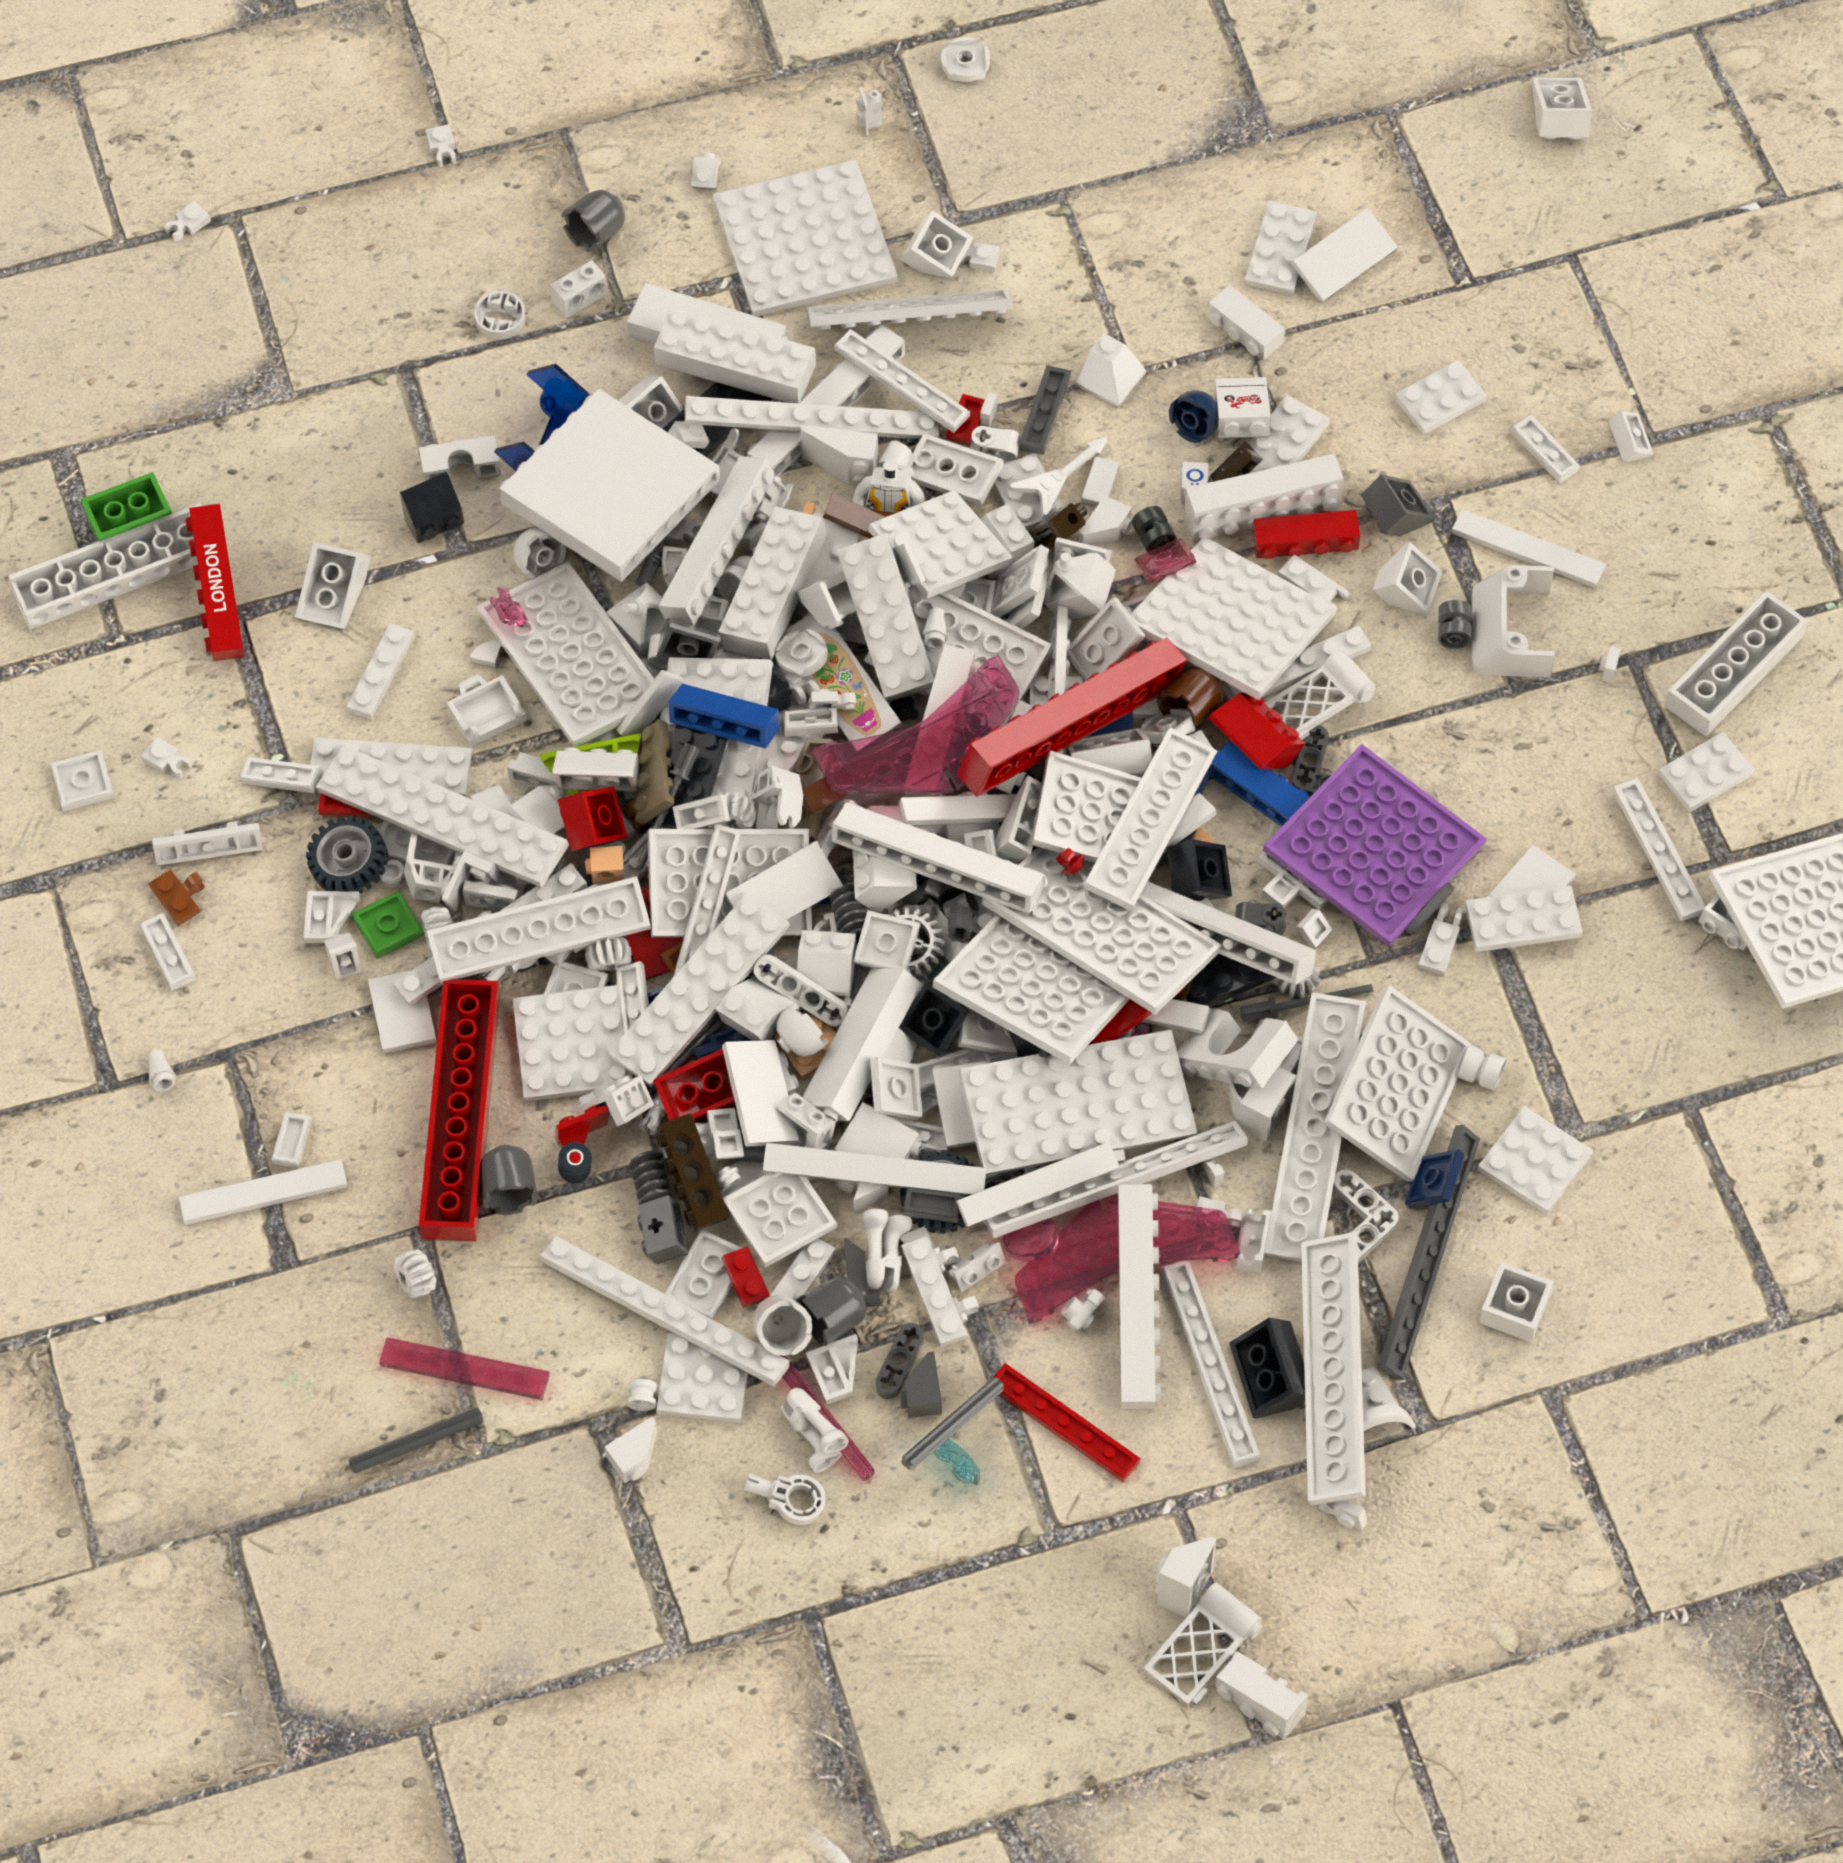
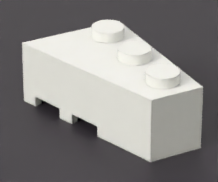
[1215,1652,1308,1740]

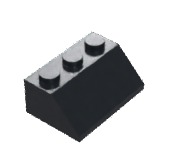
[1229,1317,1305,1419]

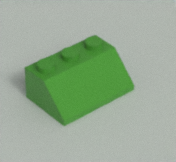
[80,472,172,542]

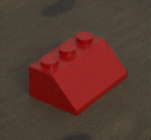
[1208,693,1305,770]

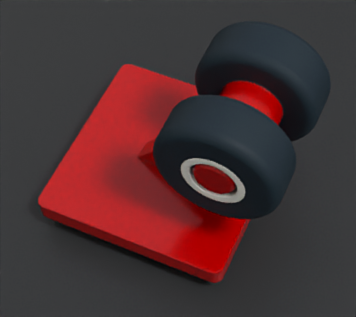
[555,1105,609,1183]

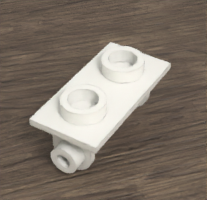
[856,86,882,137]
[754,476,793,523]
[947,1242,1006,1293]

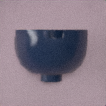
[1169,390,1219,443]

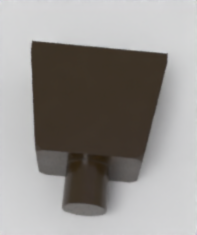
[1028,502,1087,550]

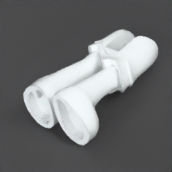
[862,1209,912,1293]
[780,1388,848,1473]

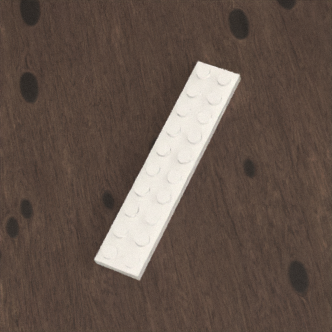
[316,745,569,888]
[1264,992,1366,1262]
[1301,1232,1366,1505]

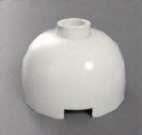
[513,527,566,579]
[777,1002,829,1057]

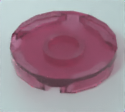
[1003,1218,1059,1262]

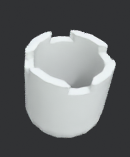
[753,1295,812,1356]

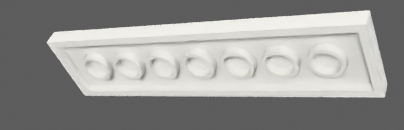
[808,289,1013,330]
[1083,728,1217,912]
[427,876,651,983]
[608,892,790,1088]

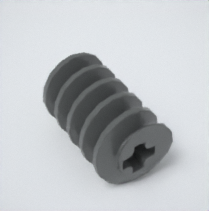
[829,884,867,944]
[629,1150,672,1205]

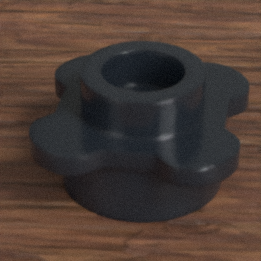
[889,697,919,723]

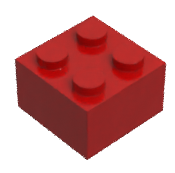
[558,786,628,851]

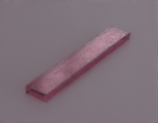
[379,1337,550,1400]

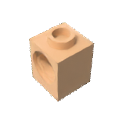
[585,846,625,884]

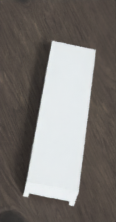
[9,503,202,630]

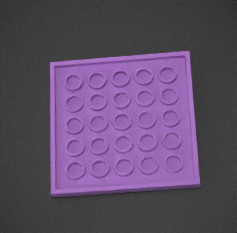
[1263,744,1487,947]

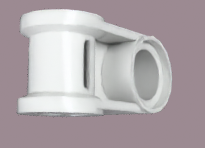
[970,426,1021,463]

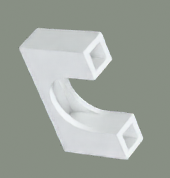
[1177,1009,1299,1088]

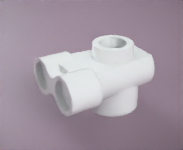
[1061,1288,1105,1330]

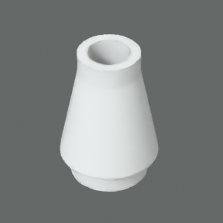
[921,608,948,649]
[148,1050,176,1092]

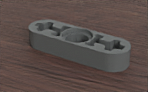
[876,1323,924,1399]

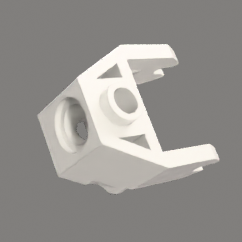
[751,766,803,829]
[404,833,462,903]

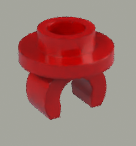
[1055,848,1085,876]

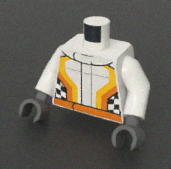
[853,461,924,517]

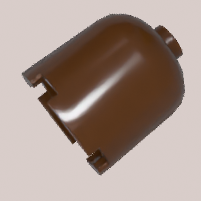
[1157,667,1224,733]

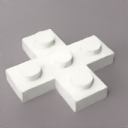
[1257,851,1328,910]

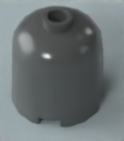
[561,190,625,252]
[480,1144,538,1215]
[796,1277,867,1346]

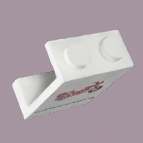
[1215,377,1270,438]

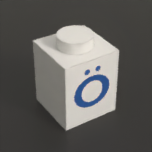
[1181,462,1208,502]

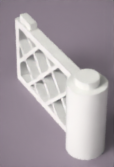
[1265,651,1375,740]
[1143,1582,1263,1706]

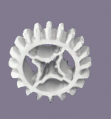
[894,907,945,979]

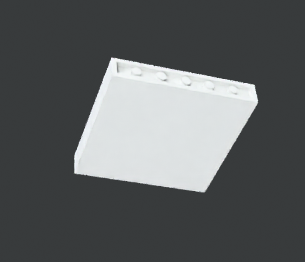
[499,389,720,582]

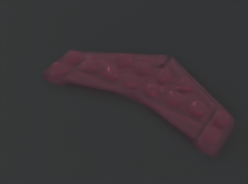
[811,654,1020,793]
[1015,1195,1241,1324]

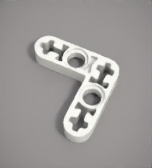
[1333,1170,1399,1264]

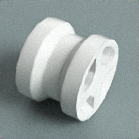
[627,1379,657,1411]

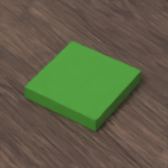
[351,891,425,959]

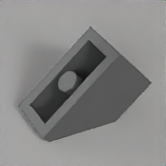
[900,1351,942,1418]

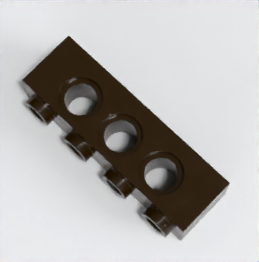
[655,1113,730,1231]

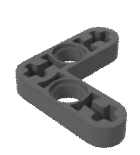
[1292,725,1331,797]

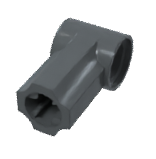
[943,891,979,943]

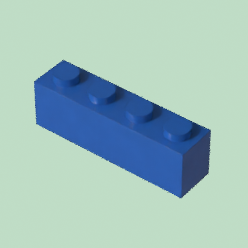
[668,684,779,748]
[1208,741,1310,827]

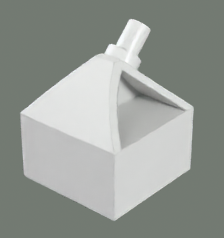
[1045,552,1116,620]
[607,582,666,659]
[1229,1067,1296,1142]

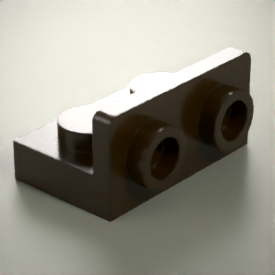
[1210,442,1263,482]

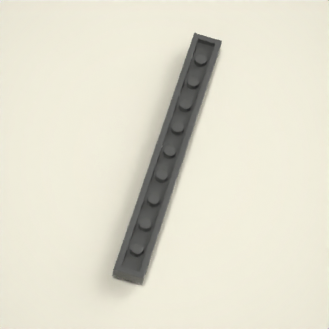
[1378,1125,1480,1380]

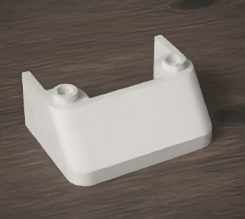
[796,542,925,630]
[1472,565,1554,678]

